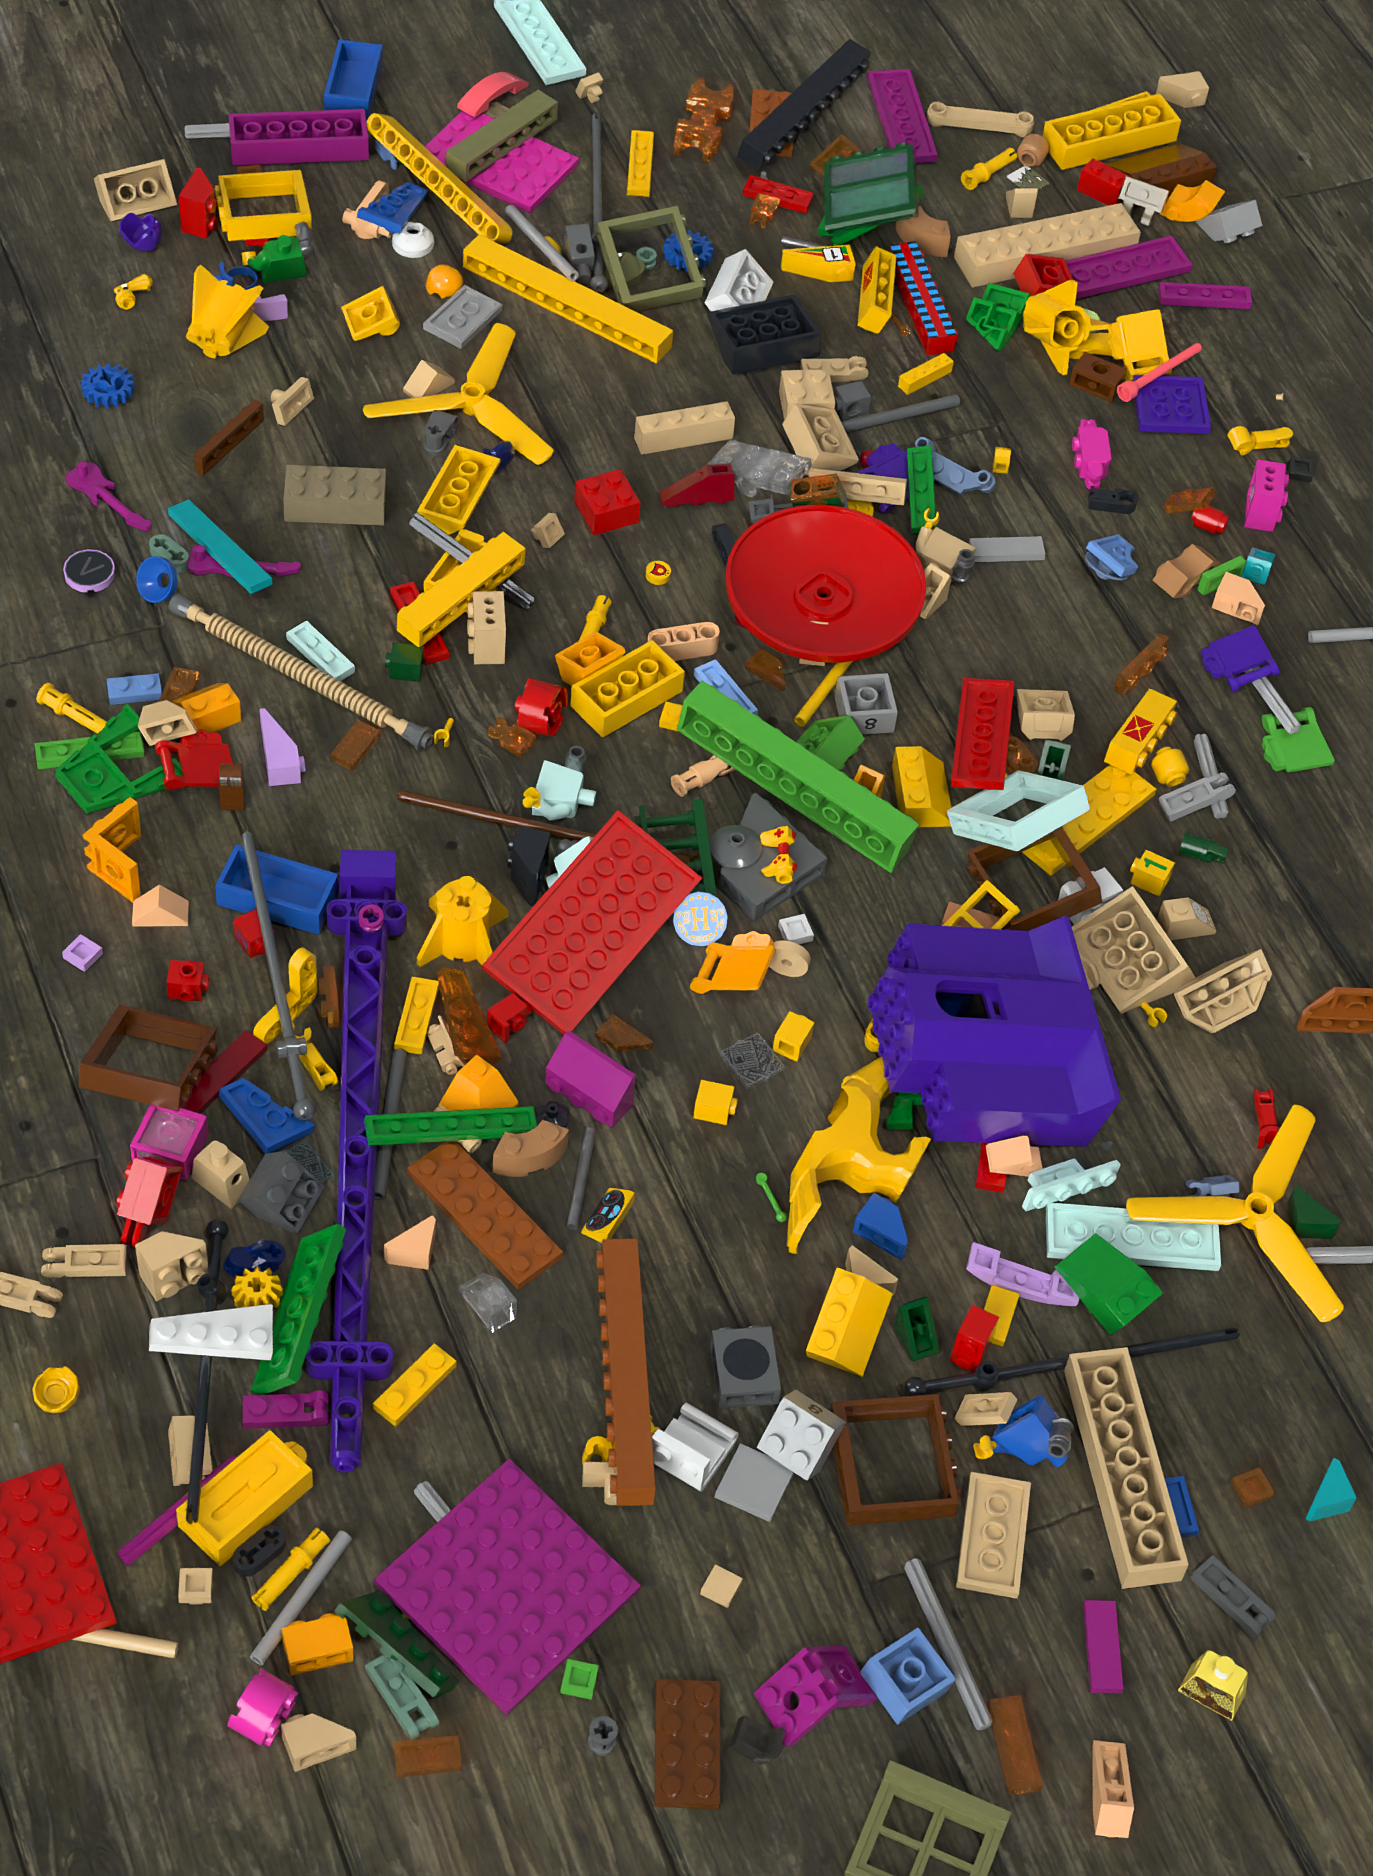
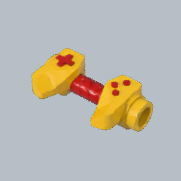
[760,826,797,884]

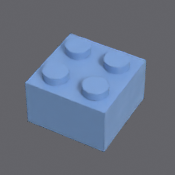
[860,1628,956,1725]

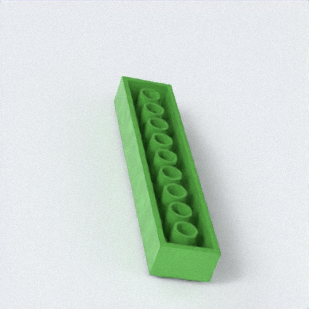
[677,680,919,873]

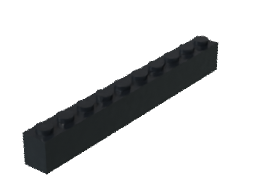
[737,39,871,170]

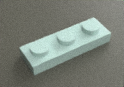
[286,620,355,681]

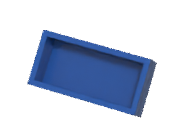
[324,39,383,123]
[215,844,339,935]

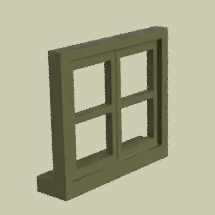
[844,1760,1011,1876]

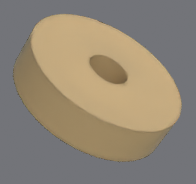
[769,940,811,977]

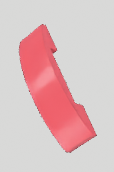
[457,72,529,117]

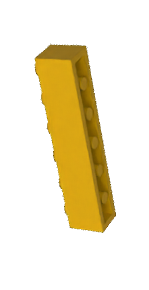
[397,532,526,648]

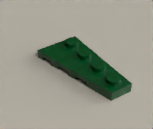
[334,1590,459,1697]

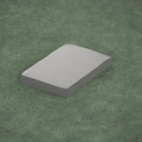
[423,285,503,349]

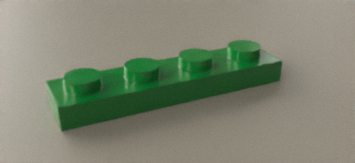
[907,446,937,534]

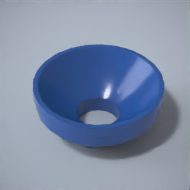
[136,556,178,603]

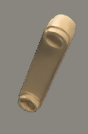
[927,102,1034,137]

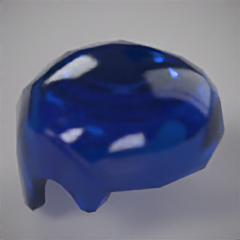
[483,441,514,471]

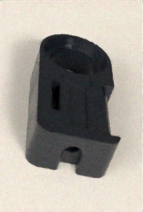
[1088,486,1138,514]

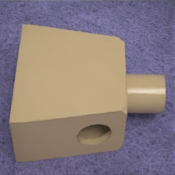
[192,1140,249,1209]

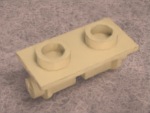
[427,1015,469,1075]

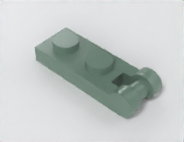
[365,1654,440,1742]

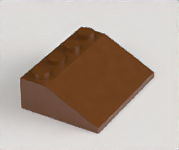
[1104,143,1217,208]

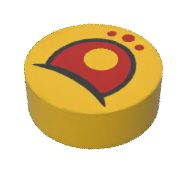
[646,561,671,585]

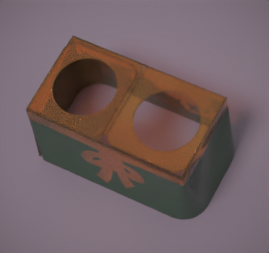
[791,473,845,507]

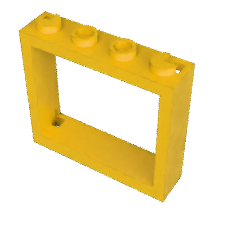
[215,170,312,241]

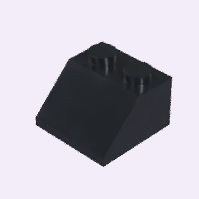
[507,826,551,906]

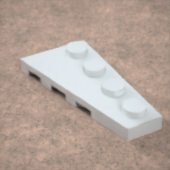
[149,1304,273,1360]

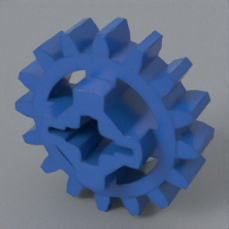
[663,230,713,272]
[81,363,135,409]

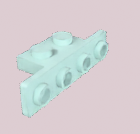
[1022,1158,1121,1211]

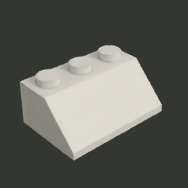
[705,249,773,311]

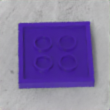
[1132,375,1211,434]

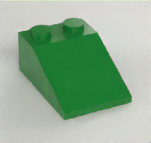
[1054,1233,1163,1336]

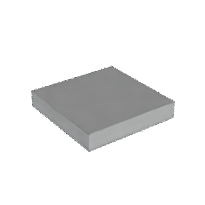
[715,1443,795,1522]

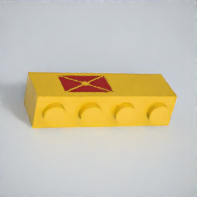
[858,246,896,334]
[1104,688,1177,775]

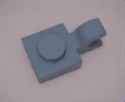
[1186,1175,1239,1197]

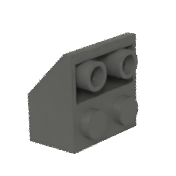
[238,1151,325,1233]

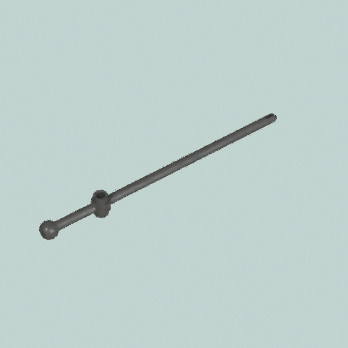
[590,113,608,293]
[242,831,316,1120]

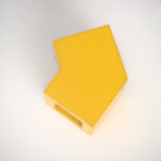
[993,447,1011,474]

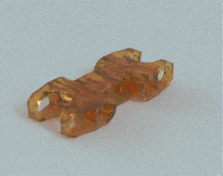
[673,77,735,162]

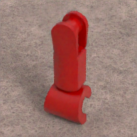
[1253,1089,1280,1149]

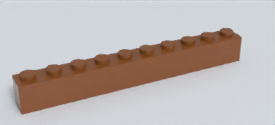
[596,1239,655,1506]

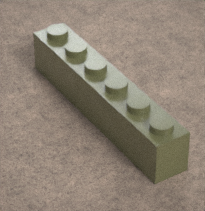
[446,90,558,182]

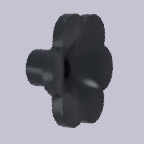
[536,1101,569,1128]

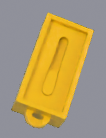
[176,1430,313,1567]

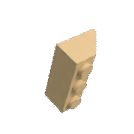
[93,159,177,221]
[782,403,859,475]

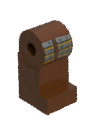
[219,763,246,810]

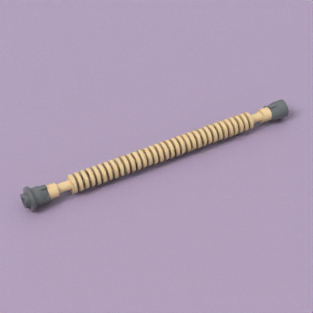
[169,593,434,751]

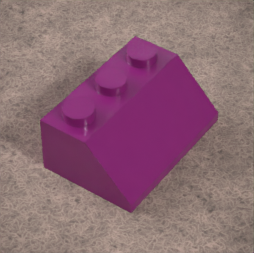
[545,1030,636,1128]

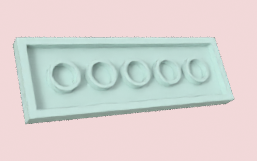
[494,0,586,85]
[1046,1203,1221,1271]

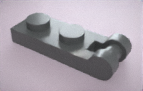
[1190,1555,1276,1639]

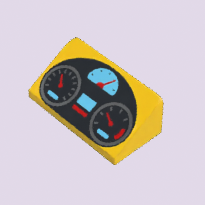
[581,1188,635,1243]

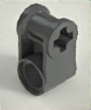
[423,410,458,455]

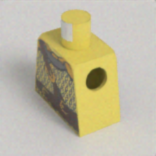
[1178,1650,1248,1721]

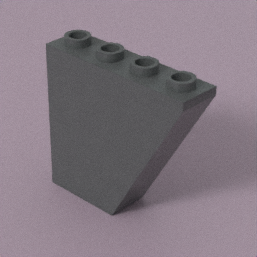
[718,793,827,922]

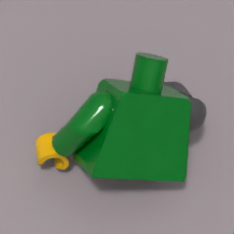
[242,222,315,284]

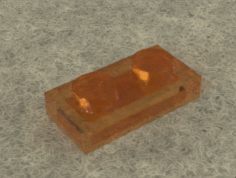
[318,966,339,1028]

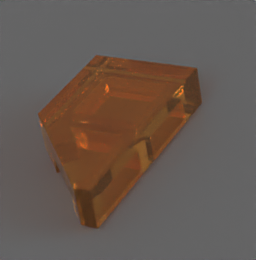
[745,648,786,691]
[158,666,199,702]
[595,1014,653,1052]

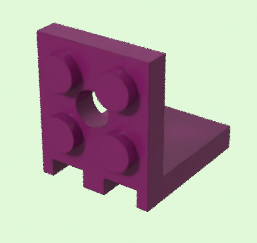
[754,1645,878,1747]

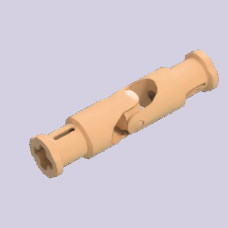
[671,755,735,797]

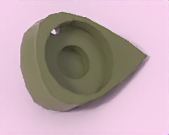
[604,252,645,288]

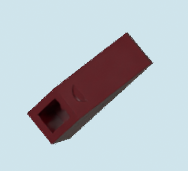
[659,463,735,507]

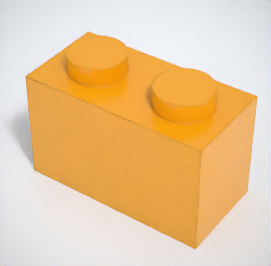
[282,1613,354,1676]

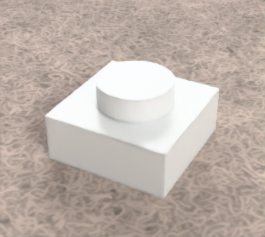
[778,914,814,944]

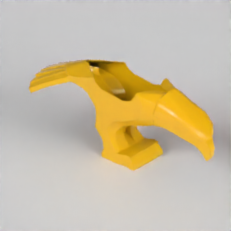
[787,1057,931,1254]

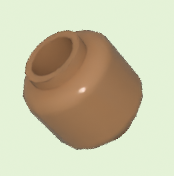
[1017,134,1049,167]

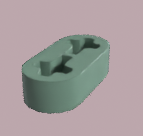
[149,534,189,573]

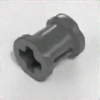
[588,1716,618,1756]

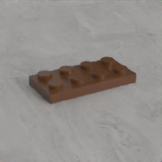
[654,1679,720,1809]

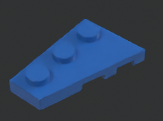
[218,1078,315,1154]

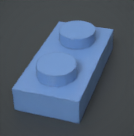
[107,673,162,705]

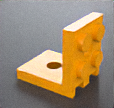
[83,797,141,903]

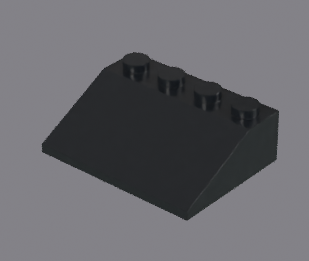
[708,294,821,375]

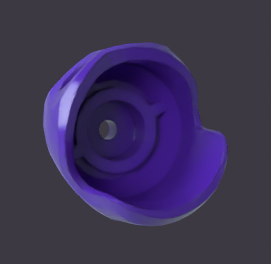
[119,213,162,252]

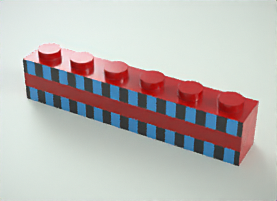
[889,241,958,356]

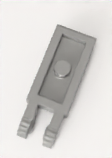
[1159,772,1236,822]

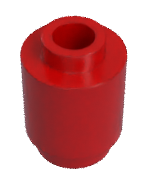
[1191,503,1229,535]

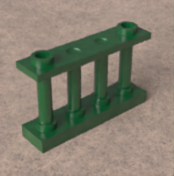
[634,799,717,897]

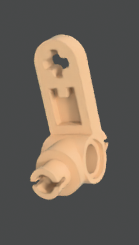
[343,180,393,239]

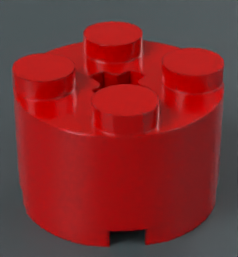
[515,678,568,736]

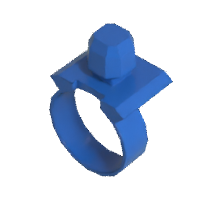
[214,262,258,290]

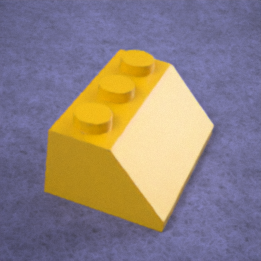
[892,746,951,827]
[806,1268,893,1377]

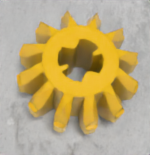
[231,1265,283,1308]

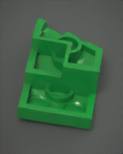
[966,283,1031,351]

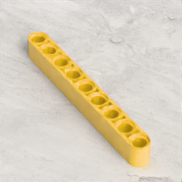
[367,113,512,244]

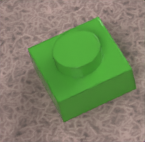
[561,1659,599,1700]

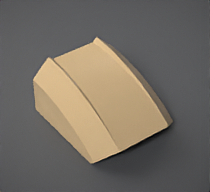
[1016,689,1075,741]

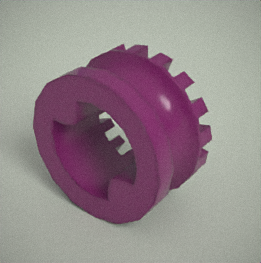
[359,904,384,933]

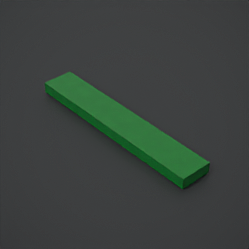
[364,1106,537,1146]

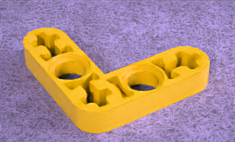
[253,947,317,1044]

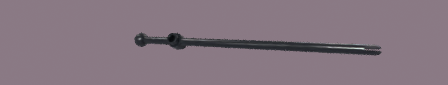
[186,1219,229,1524]
[904,1328,1240,1396]

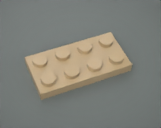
[956,1472,1031,1599]

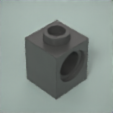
[834,381,871,420]

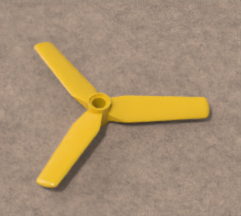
[363,323,554,465]
[1126,1104,1344,1322]

